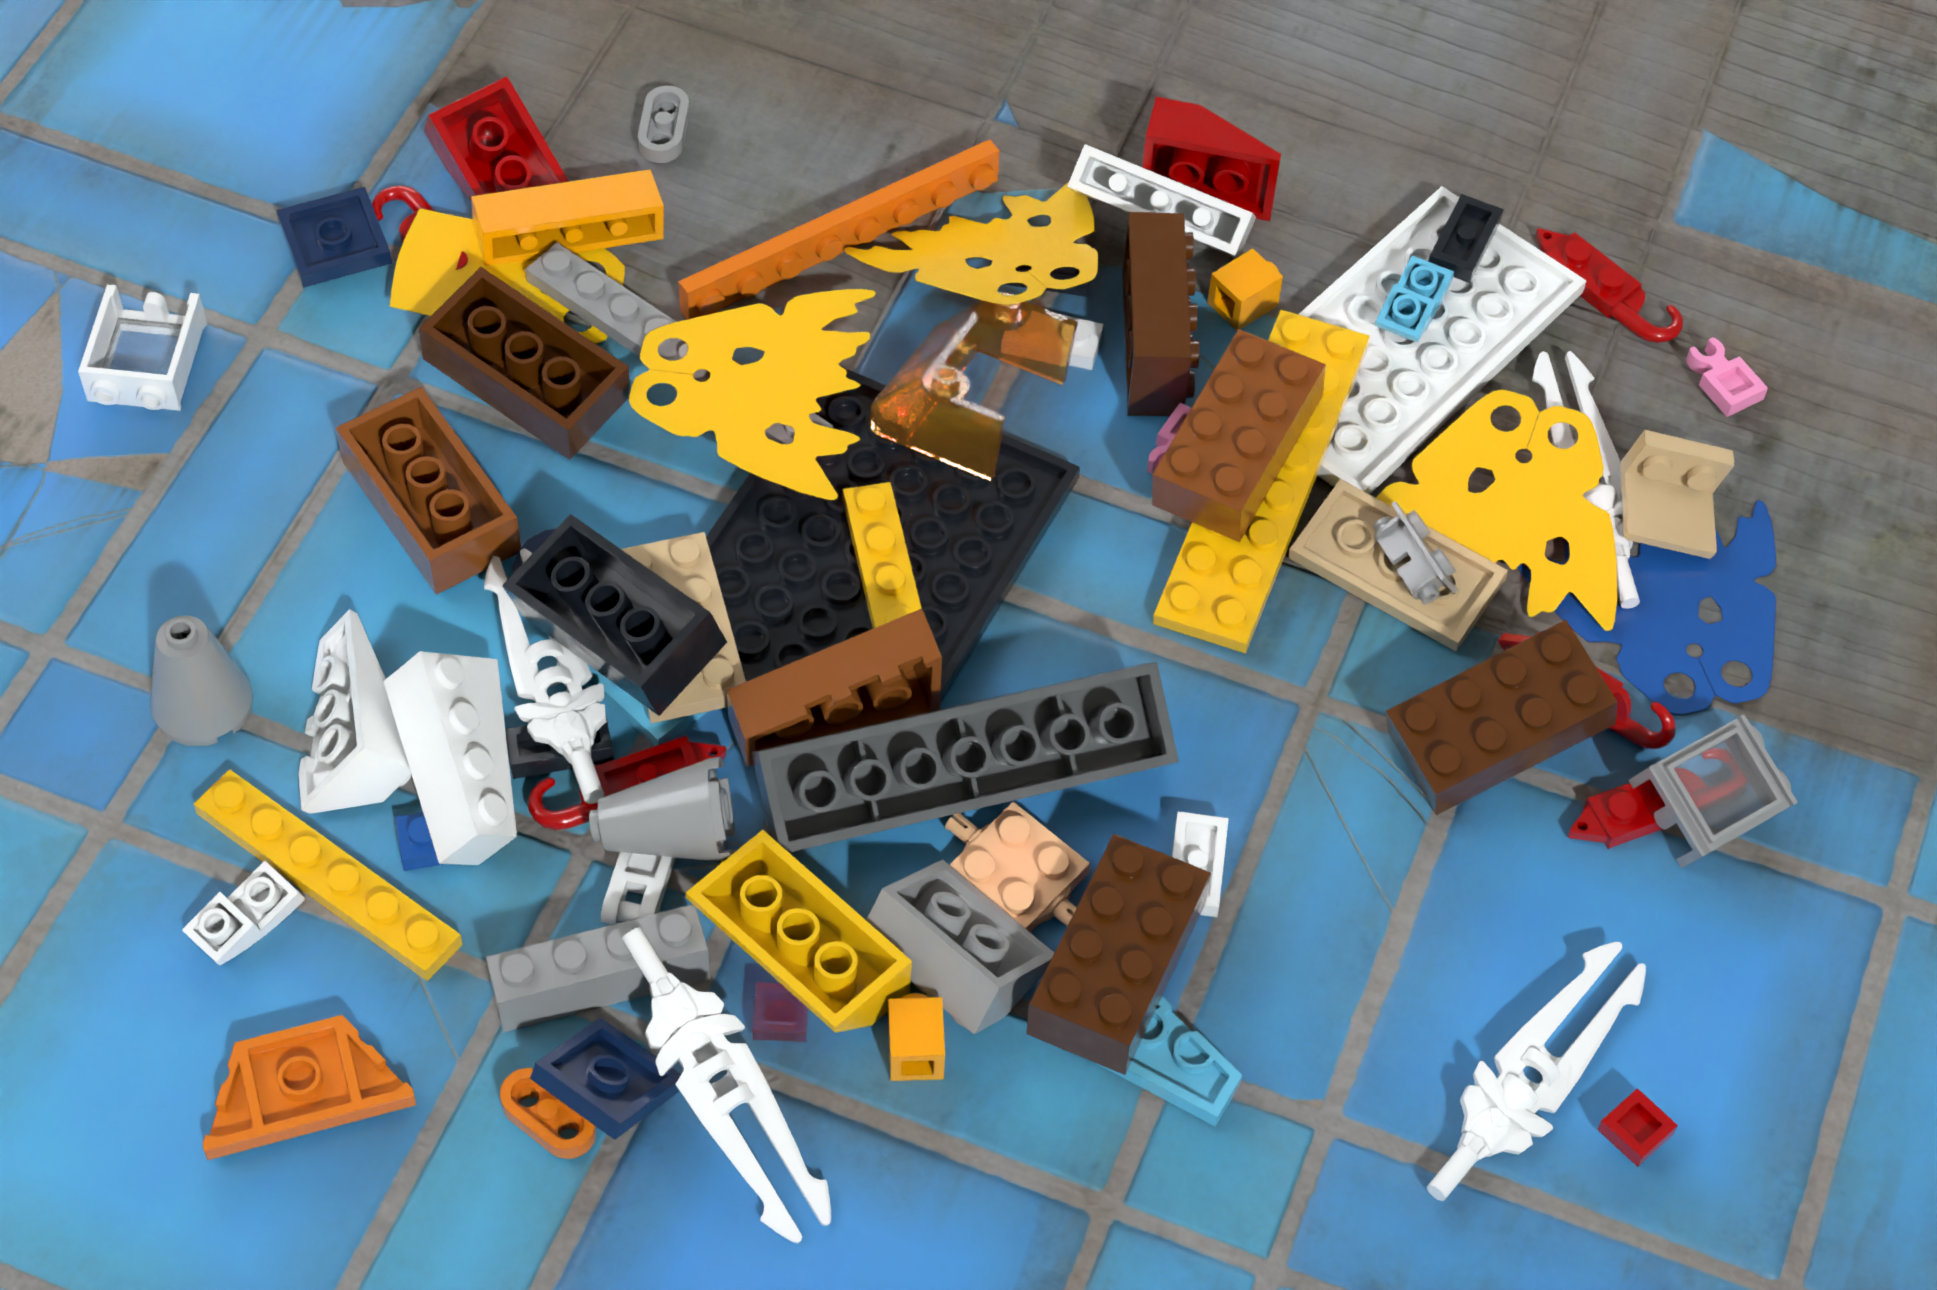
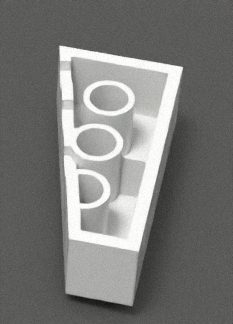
[383,651,517,865]

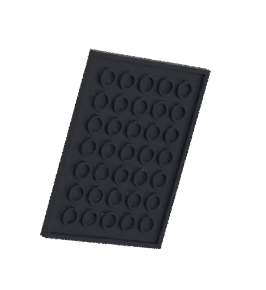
[706,367,1080,704]

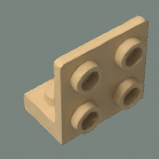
[1620,430,1734,559]

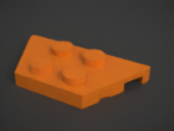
[202,1015,417,1160]

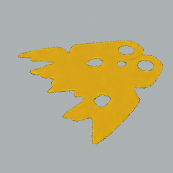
[844,182,1098,305]
[629,289,876,500]
[1376,390,1617,631]

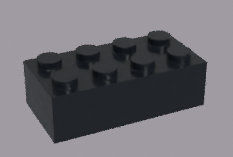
[502,514,727,716]

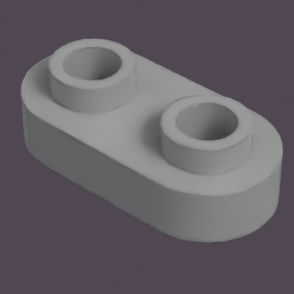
[638,86,690,163]

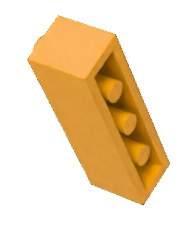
[471,169,664,265]

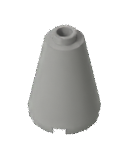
[150,615,253,746]
[589,757,736,862]

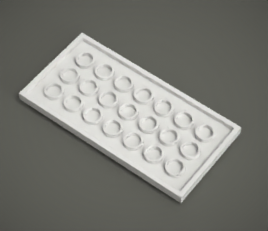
[1298,186,1586,495]

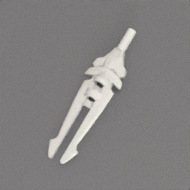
[1532,351,1640,609]
[484,548,606,804]
[622,927,831,1244]
[1427,942,1646,1201]

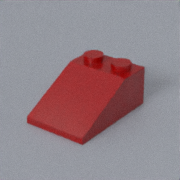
[424,76,569,203]
[1142,96,1281,222]

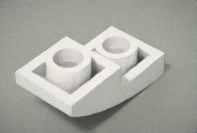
[182,861,305,966]

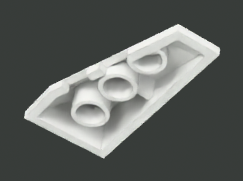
[298,609,412,814]

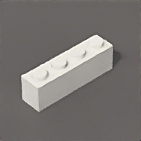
[1067,144,1256,258]

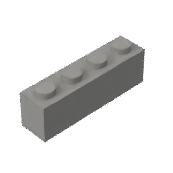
[486,904,710,1033]

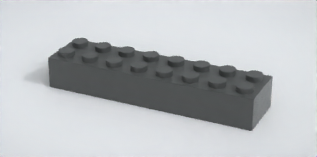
[751,662,1179,852]

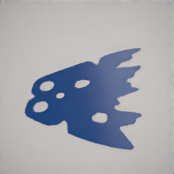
[1518,500,1776,715]

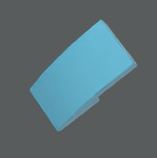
[1375,255,1454,343]

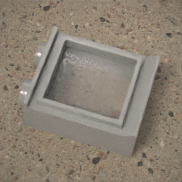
[1628,714,1798,868]

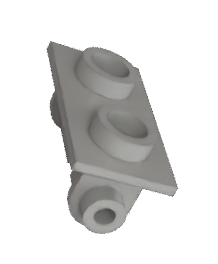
[1373,501,1458,604]

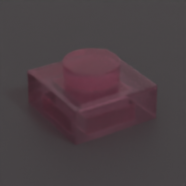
[753,982,809,1042]

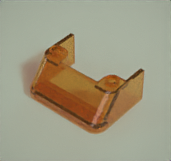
[869,292,1078,481]

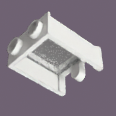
[78,284,207,411]

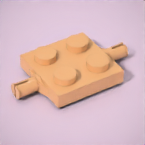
[945,802,1090,933]

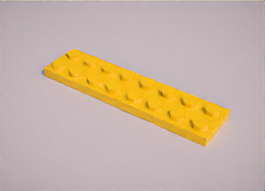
[1153,310,1370,654]

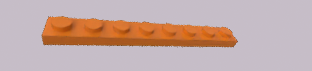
[678,139,1000,319]

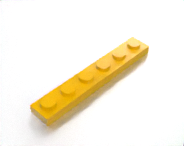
[193,769,463,982]

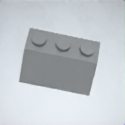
[866,859,1054,1035]

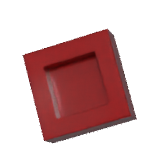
[1597,1088,1678,1167]

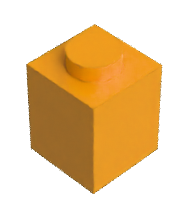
[1207,248,1283,331]
[888,993,945,1081]

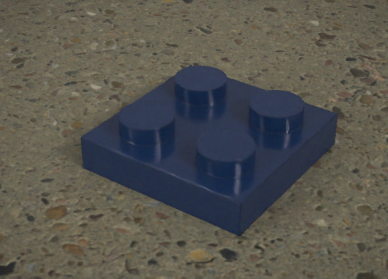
[276,187,392,288]
[530,1017,681,1140]

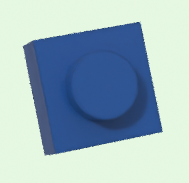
[395,812,443,871]

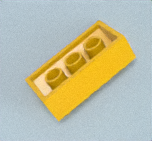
[686,830,912,1033]

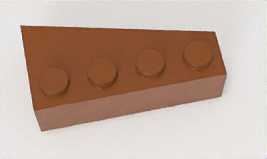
[727,608,942,767]

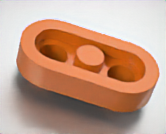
[500,1068,597,1159]

